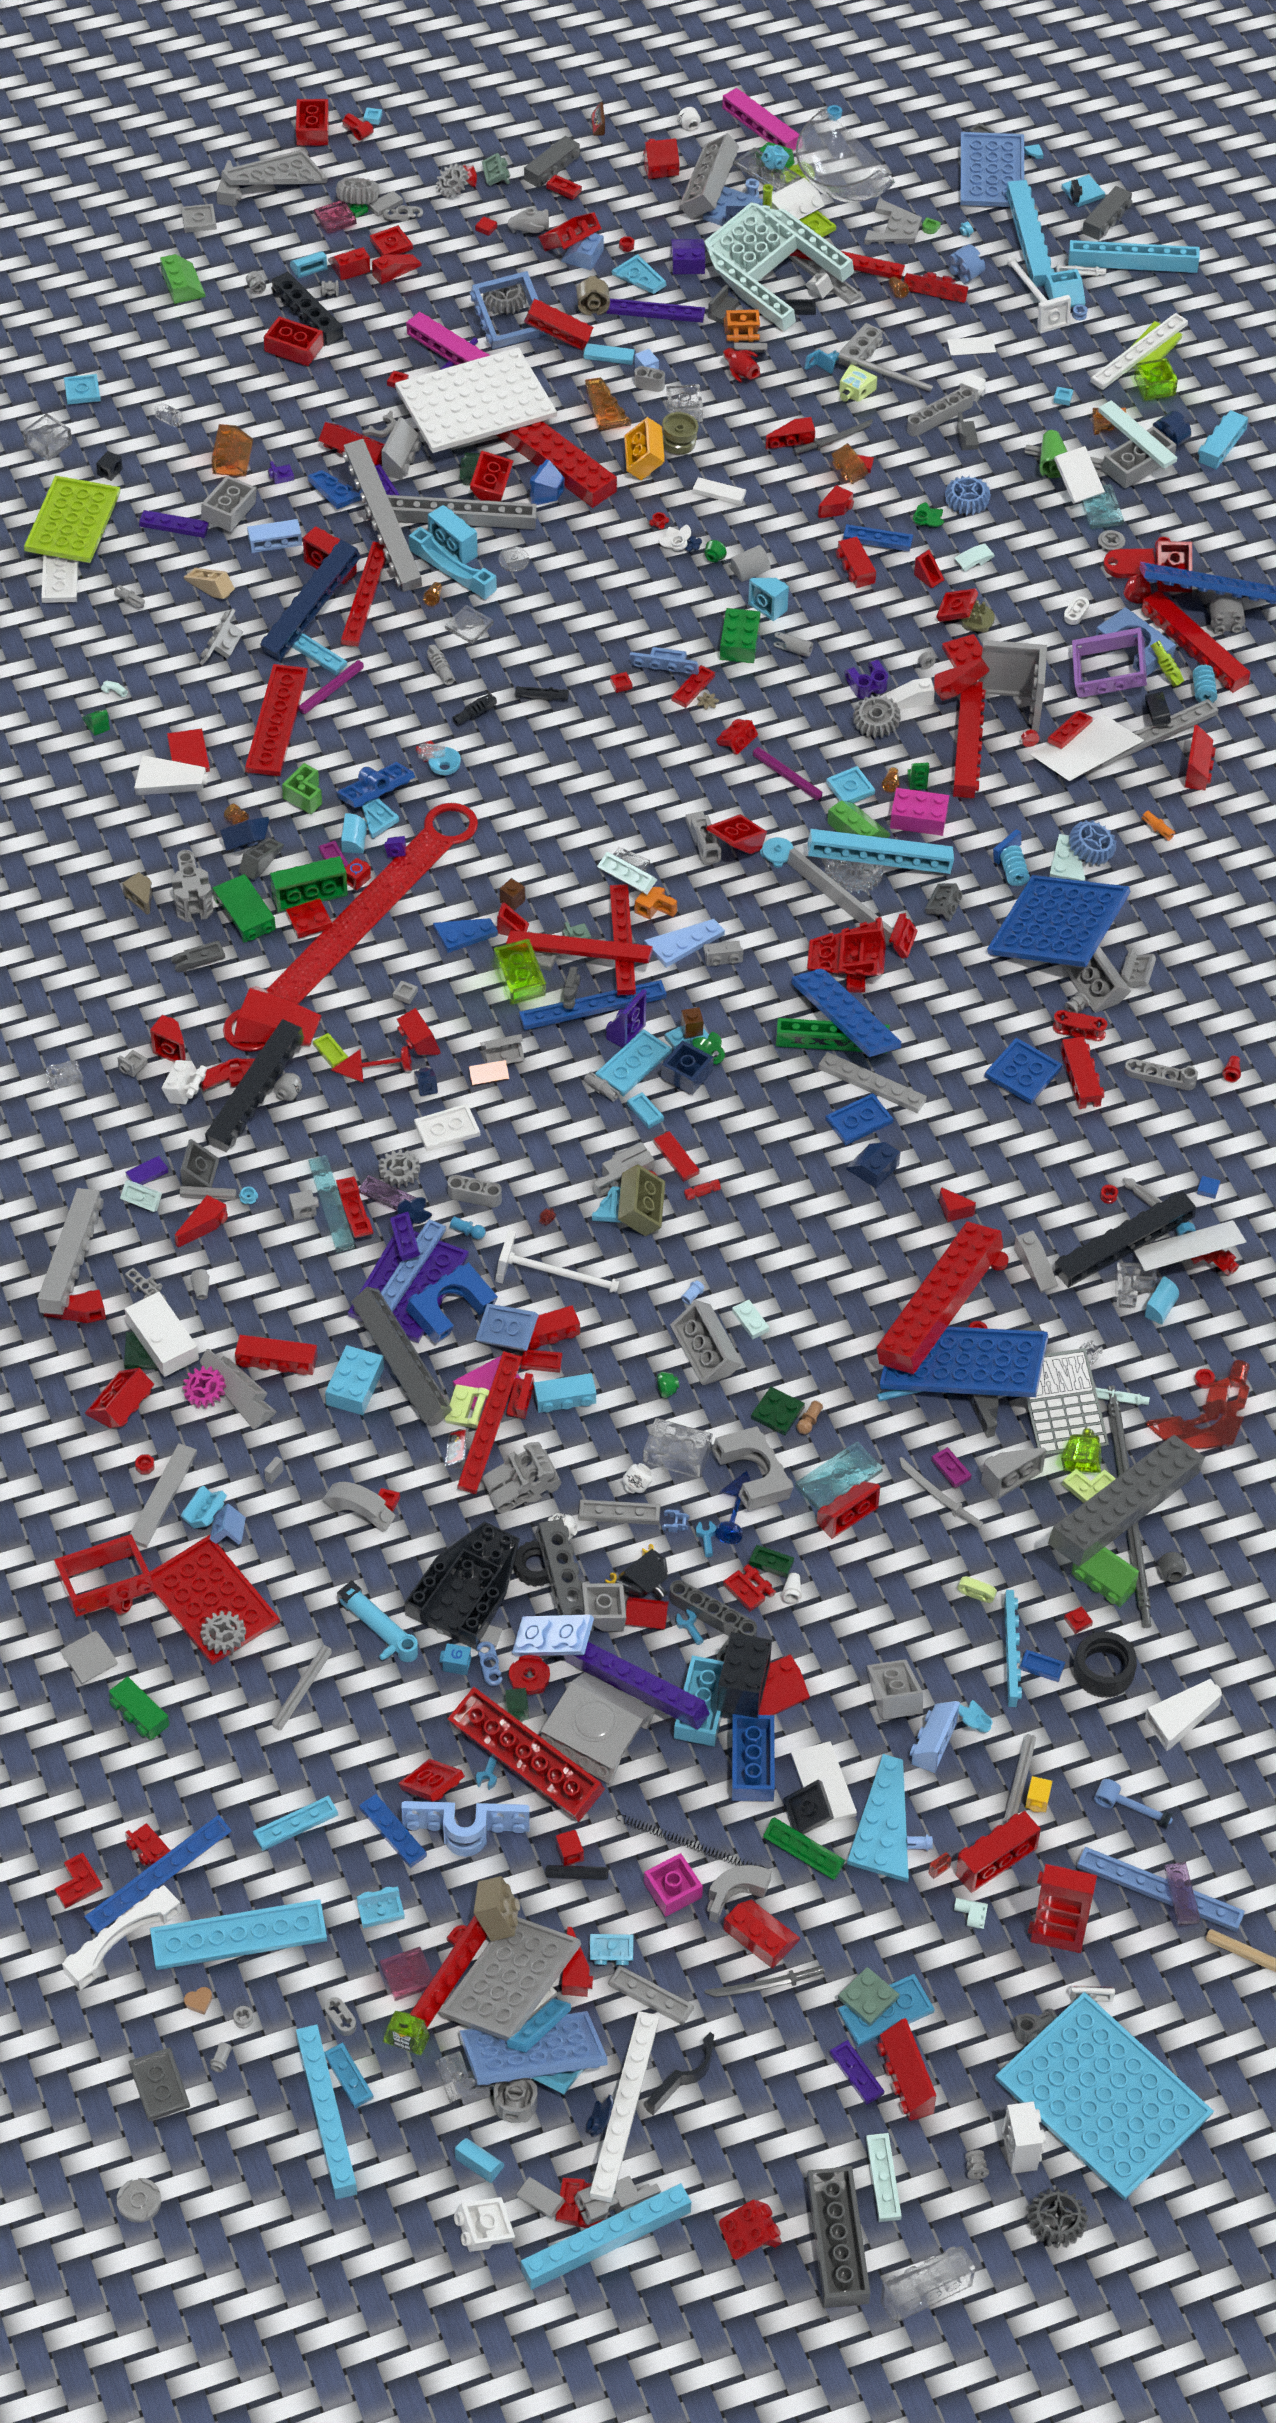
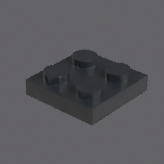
[783,1779,834,1835]

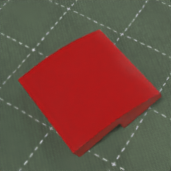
[556,2178,604,2228]

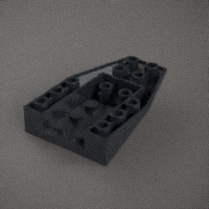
[405,1521,520,1650]

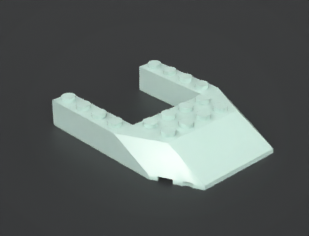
[704,203,854,331]

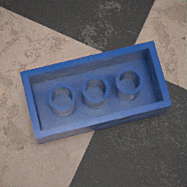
[732,1714,775,1801]

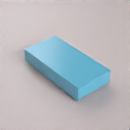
[627,1092,664,1129]

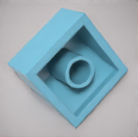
[748,578,789,621]

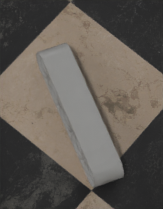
[907,387,974,436]

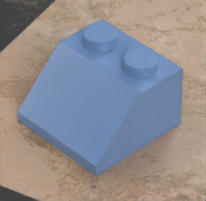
[561,233,604,270]

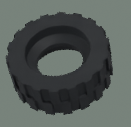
[514,1540,558,1587]

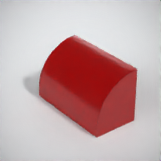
[625,1597,669,1629]

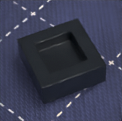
[1070,179,1083,203]

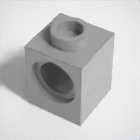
[289,1190,319,1221]

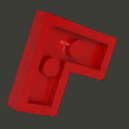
[54,1852,103,1909]

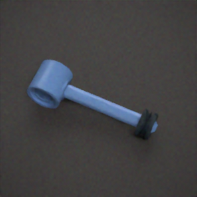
[1094,1779,1173,1829]

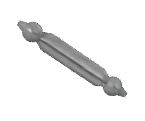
[1122,1177,1163,1207]

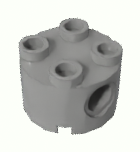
[1209,595,1246,634]
[494,2078,537,2123]

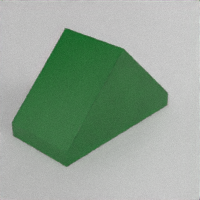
[82,710,110,736]

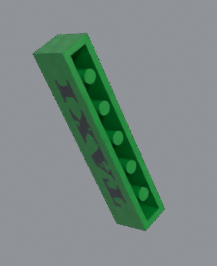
[776,1018,890,1053]

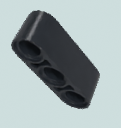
[1145,691,1171,727]

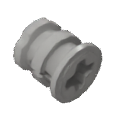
[322,280,339,297]
[1065,992,1090,1013]
[965,2150,989,2180]

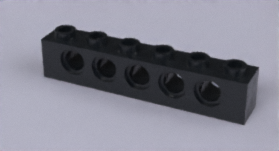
[271,272,344,346]

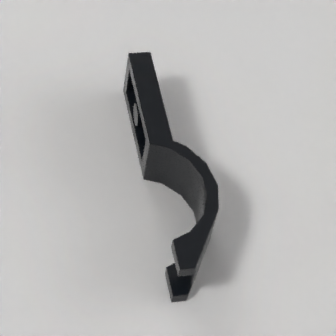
[646,2032,714,2115]

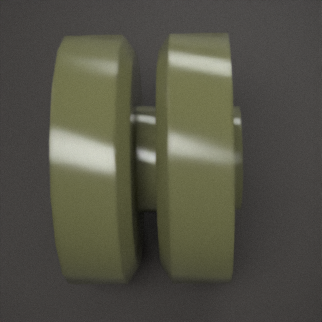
[662,412,699,455]

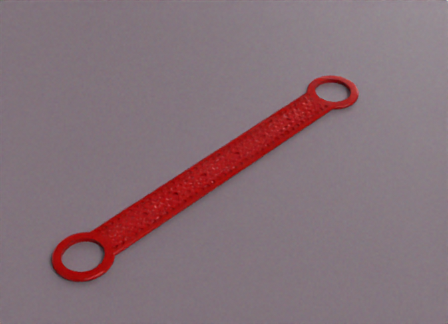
[223,803,478,1052]

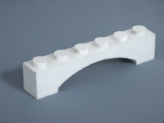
[62,1885,181,1991]

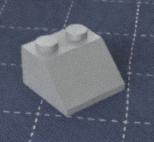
[582,1583,626,1631]

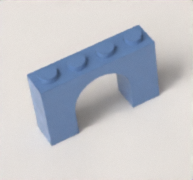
[1096,607,1176,676]

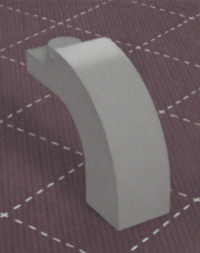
[323,1482,396,1532]
[707,1865,772,1923]

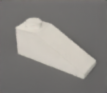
[881,677,935,709]

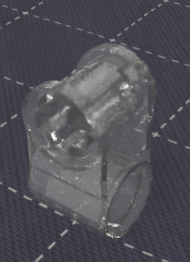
[46,1060,84,1090]

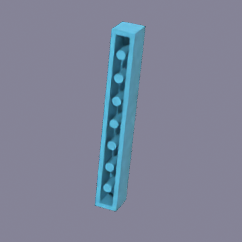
[1006,180,1054,287]
[1068,240,1200,273]
[807,829,954,874]
[296,2025,357,2200]
[521,2183,692,2290]

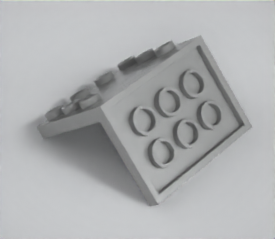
[979,640,1047,732]

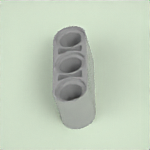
[447,1175,502,1208]

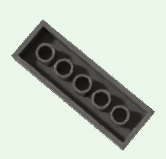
[807,2166,870,2308]

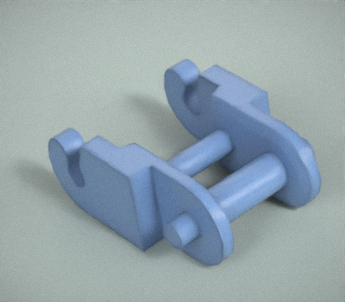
[662,1510,690,1533]

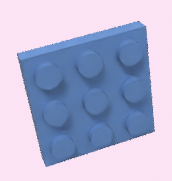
[703,186,763,226]

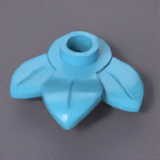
[959,1700,993,1733]

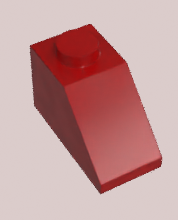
[818,485,854,518]

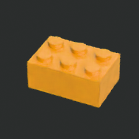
[624,417,665,480]

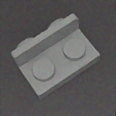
[703,941,743,966]

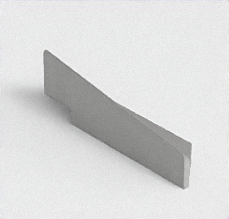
[200,1349,277,1429]

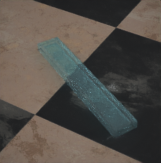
[308,1155,355,1253]

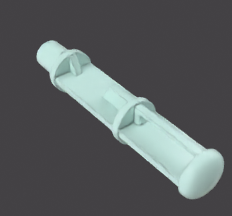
[1095,1388,1150,1405]

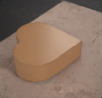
[184,1987,212,2015]

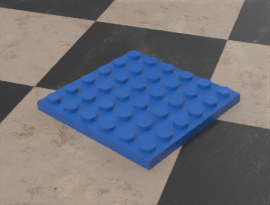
[987,875,1131,967]

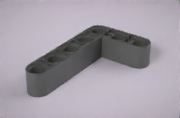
[669,1580,757,1661]

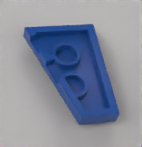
[308,470,361,509]
[433,918,498,953]

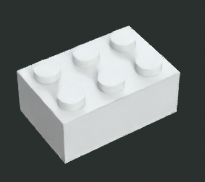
[1002,2101,1046,2174]

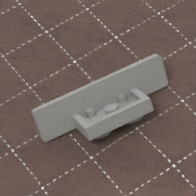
[200,609,243,665]

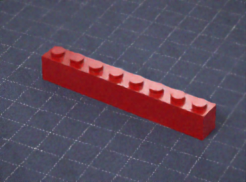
[1142,590,1251,693]
[953,681,986,798]

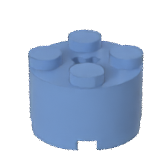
[949,244,985,284]

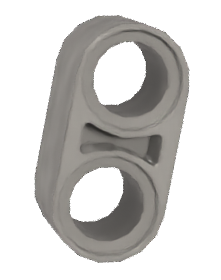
[634,366,665,392]

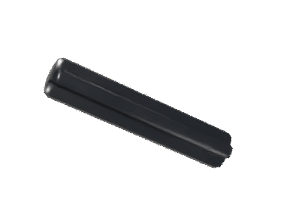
[546,1865,609,1880]

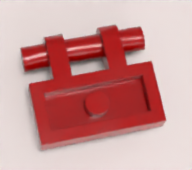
[723,1564,776,1612]

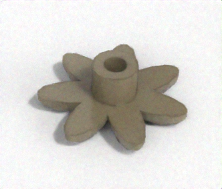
[697,692,719,710]

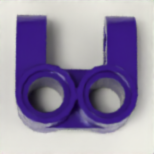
[844,660,888,699]

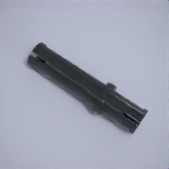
[515,686,569,701]

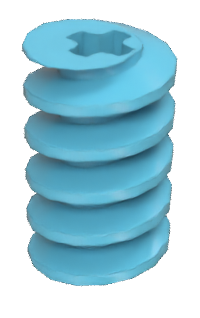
[1192,665,1218,703]
[1000,845,1030,886]

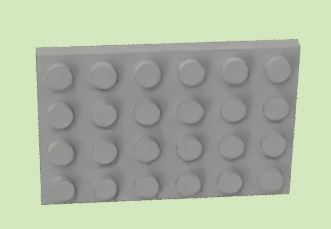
[440,1917,581,2041]

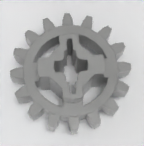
[436,163,469,198]
[379,1149,420,1188]
[201,1611,246,1654]

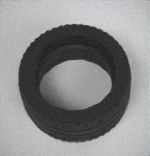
[1074,1631,1137,1698]

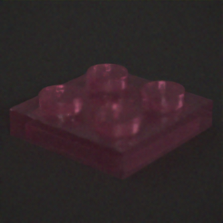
[314,201,357,234]
[380,1947,433,2001]

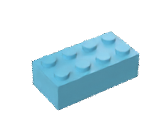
[674,1655,724,1747]

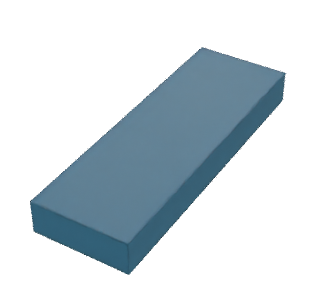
[324,2043,374,2109]

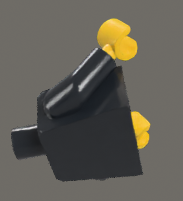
[605,1544,668,1600]

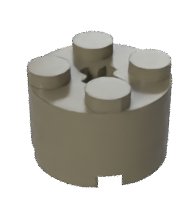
[576,276,610,316]

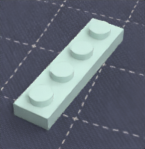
[597,852,657,895]
[866,2133,902,2222]

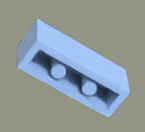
[247,519,302,553]

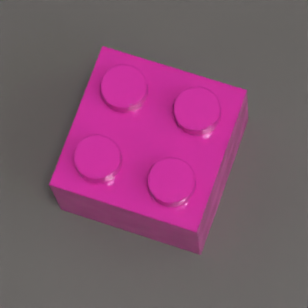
[644,1853,703,1917]

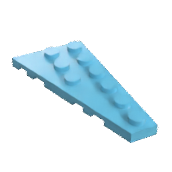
[847,1754,909,1882]

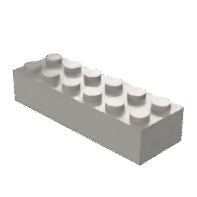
[679,133,739,219]

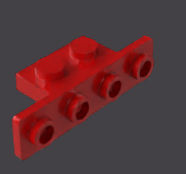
[903,272,969,303]

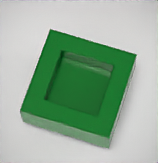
[346,203,368,218]

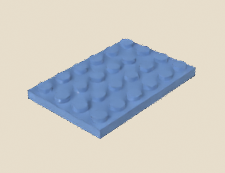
[960,132,1024,207]
[460,2011,608,2085]

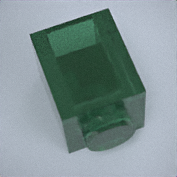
[505,1688,529,1722]

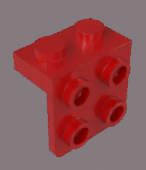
[719,2199,782,2260]

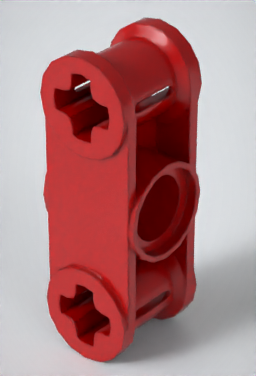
[1053,1010,1107,1041]

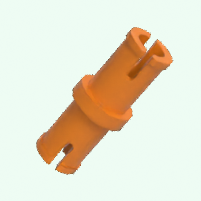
[1141,810,1175,841]

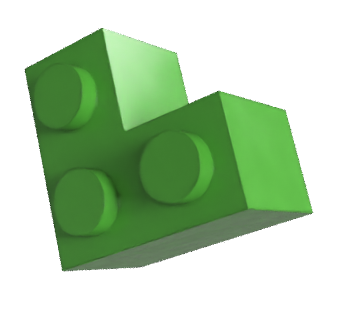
[282,763,322,814]

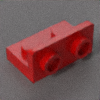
[506,1373,535,1419]
[125,1823,171,1867]

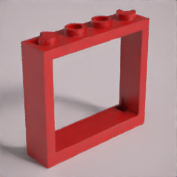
[54,1534,155,1617]

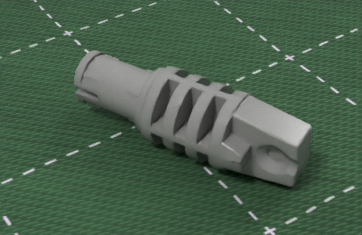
[427,645,455,685]

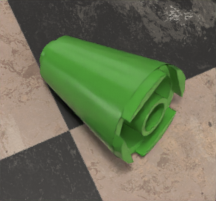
[1039,430,1068,478]

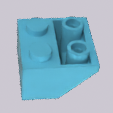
[1044,269,1086,307]

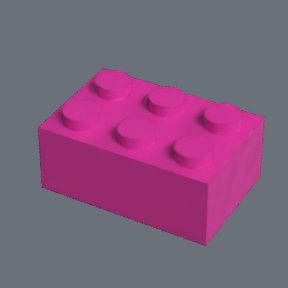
[890,788,949,836]

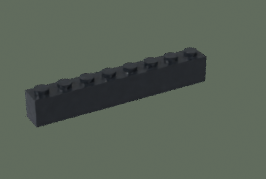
[205,1019,304,1153]
[1055,1191,1196,1288]

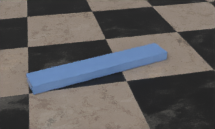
[381,1219,446,1312]

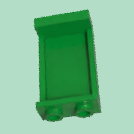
[212,874,276,943]

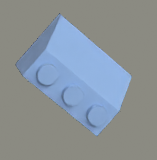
[910,1701,960,1773]

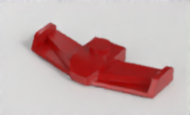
[200,1058,255,1092]

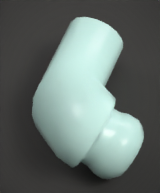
[101,681,128,697]

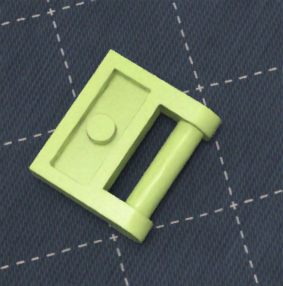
[445,1384,490,1428]

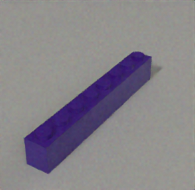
[564,1642,710,1730]

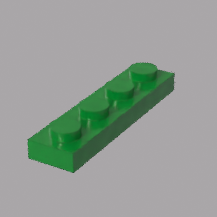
[763,1817,845,1880]

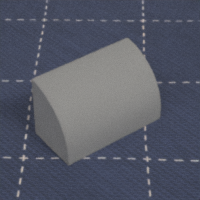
[731,545,771,582]

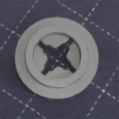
[1098,530,1125,552]

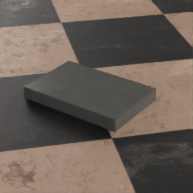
[128,2047,190,2122]

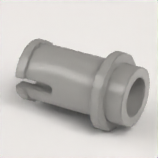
[210,2042,232,2072]

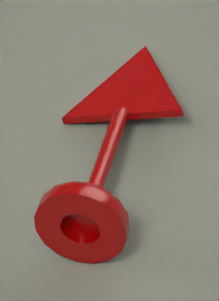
[331,1046,412,1083]

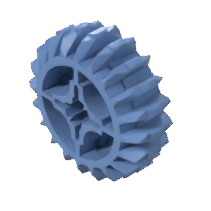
[945,476,991,516]
[1068,820,1117,866]

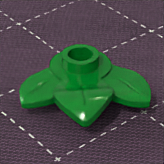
[913,502,944,527]
[692,1032,725,1064]

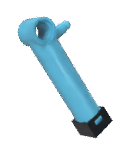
[337,1580,418,1662]

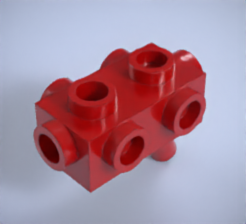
[1191,1249,1239,1276]

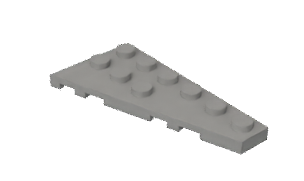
[221,149,328,185]

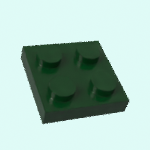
[751,1386,805,1436]

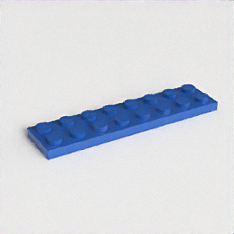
[791,969,902,1057]

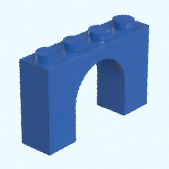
[406,1262,498,1344]

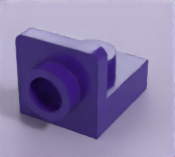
[268,461,294,485]
[384,836,406,858]

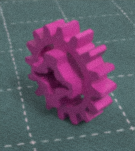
[182,1366,226,1409]

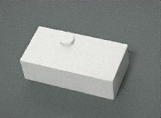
[125,1292,199,1377]

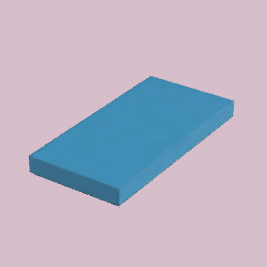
[838,1974,935,2047]

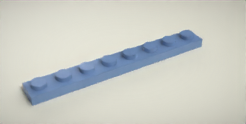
[1077,1847,1245,1932]

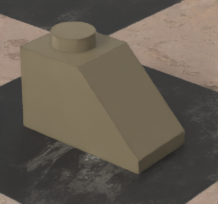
[122,872,152,915]

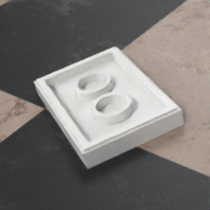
[1054,446,1105,504]
[414,1104,480,1152]

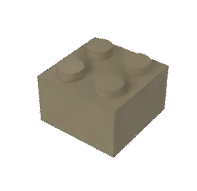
[473,1876,520,1942]

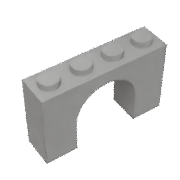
[712,1426,793,1511]

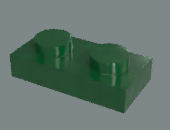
[749,1545,794,1578]

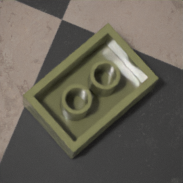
[618,1164,665,1236]

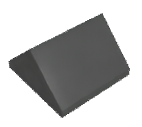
[180,1139,219,1188]

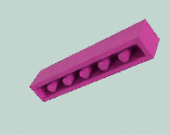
[722,88,800,151]
[406,312,490,365]

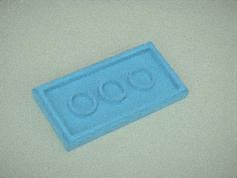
[595,1029,672,1097]

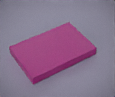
[453,1355,521,1411]

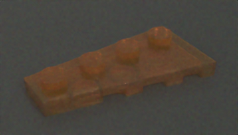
[585,377,631,430]

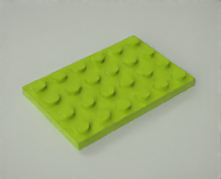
[24,475,121,563]

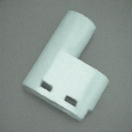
[954,1898,988,1929]

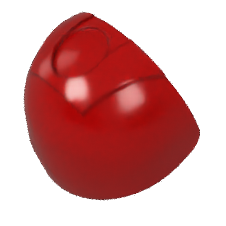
[1123,573,1151,603]

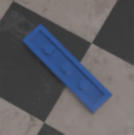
[843,524,913,551]
[359,1794,427,1868]

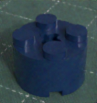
[1153,411,1191,448]

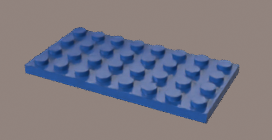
[1139,562,1276,604]
[880,1327,1048,1398]

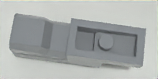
[685,811,721,865]
[594,1142,654,1198]
[574,2176,661,2225]

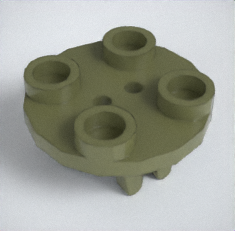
[960,600,995,633]

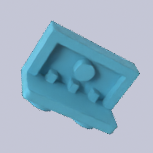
[181,1486,227,1529]
[357,1887,405,1928]
[590,1934,633,1965]

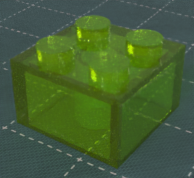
[1134,358,1178,401]

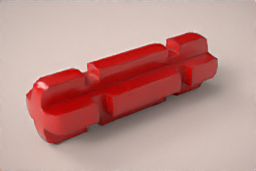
[684,1179,721,1200]

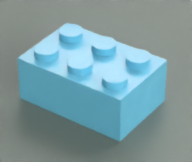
[428,505,478,564]
[325,1345,384,1415]

